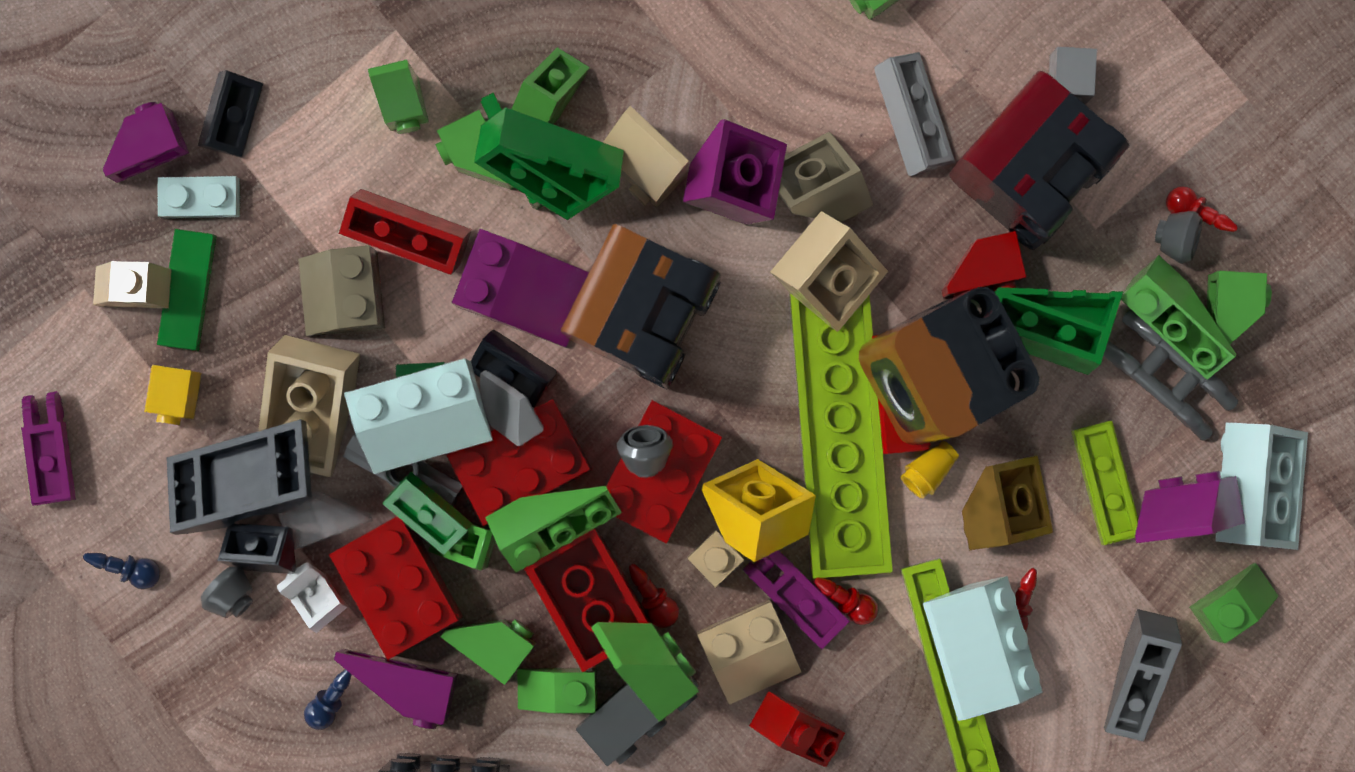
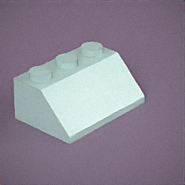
[344,359,493,474]
[1216,422,1308,550]
[923,576,1043,721]

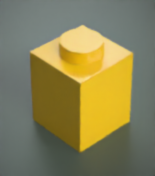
[144,365,202,425]

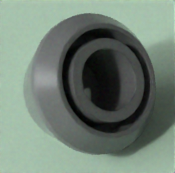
[1155,211,1203,264]
[617,425,673,477]
[200,567,253,618]

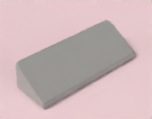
[874,52,955,176]
[480,370,543,446]

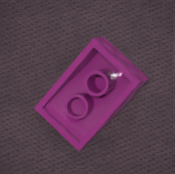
[451,229,589,348]

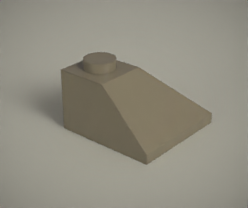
[779,131,873,222]

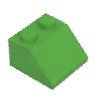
[591,622,699,722]

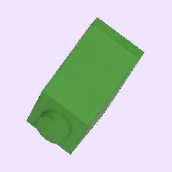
[512,47,590,124]
[368,60,429,134]
[435,110,514,190]
[1206,271,1272,344]
[1189,563,1279,644]
[441,619,536,685]
[517,667,597,713]

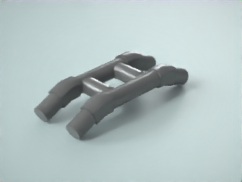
[1104,309,1238,441]

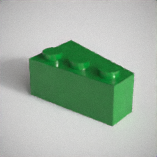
[474,108,624,220]
[995,287,1123,375]

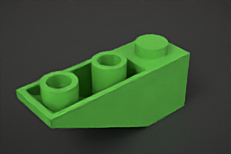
[1121,255,1236,380]
[485,486,622,572]

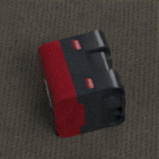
[949,71,1130,250]

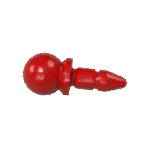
[1166,186,1238,232]
[629,564,679,628]
[1015,568,1037,632]
[814,577,878,625]

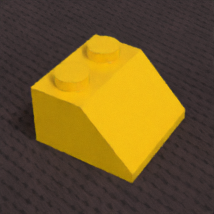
[702,459,816,562]

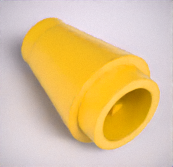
[901,441,959,499]

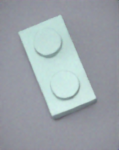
[158,176,240,219]

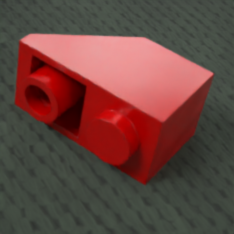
[941,231,1026,298]
[749,691,845,767]

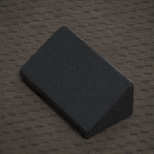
[198,70,263,158]
[470,330,557,409]
[217,524,296,574]

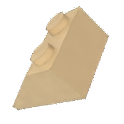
[259,335,360,477]

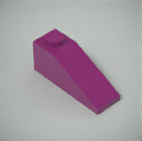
[334,649,458,729]

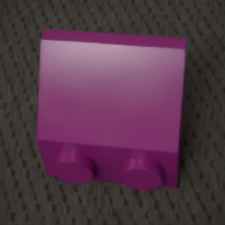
[683,119,787,225]
[1135,471,1245,543]

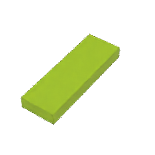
[1071,421,1138,545]

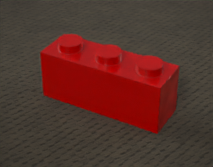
[338,189,472,275]

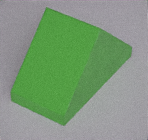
[428,523,495,570]

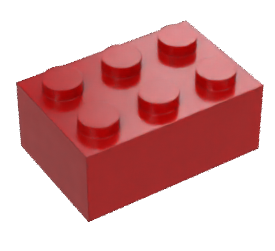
[446,399,592,526]
[606,400,722,544]
[329,516,463,660]
[524,527,651,672]

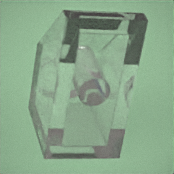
[278,491,373,550]

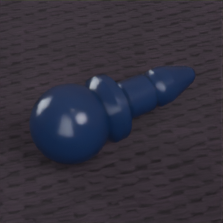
[83,553,160,590]
[304,669,352,730]

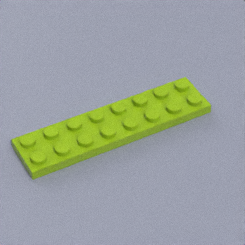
[789,293,893,579]

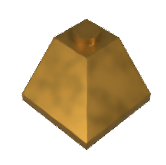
[962,455,1053,551]

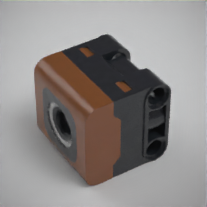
[560,224,721,390]
[858,287,1040,445]

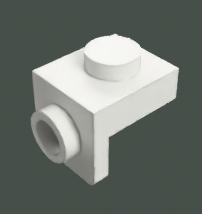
[277,562,347,633]

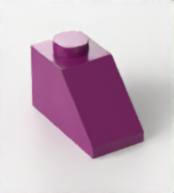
[103,102,189,183]

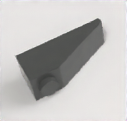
[1104,609,1182,742]

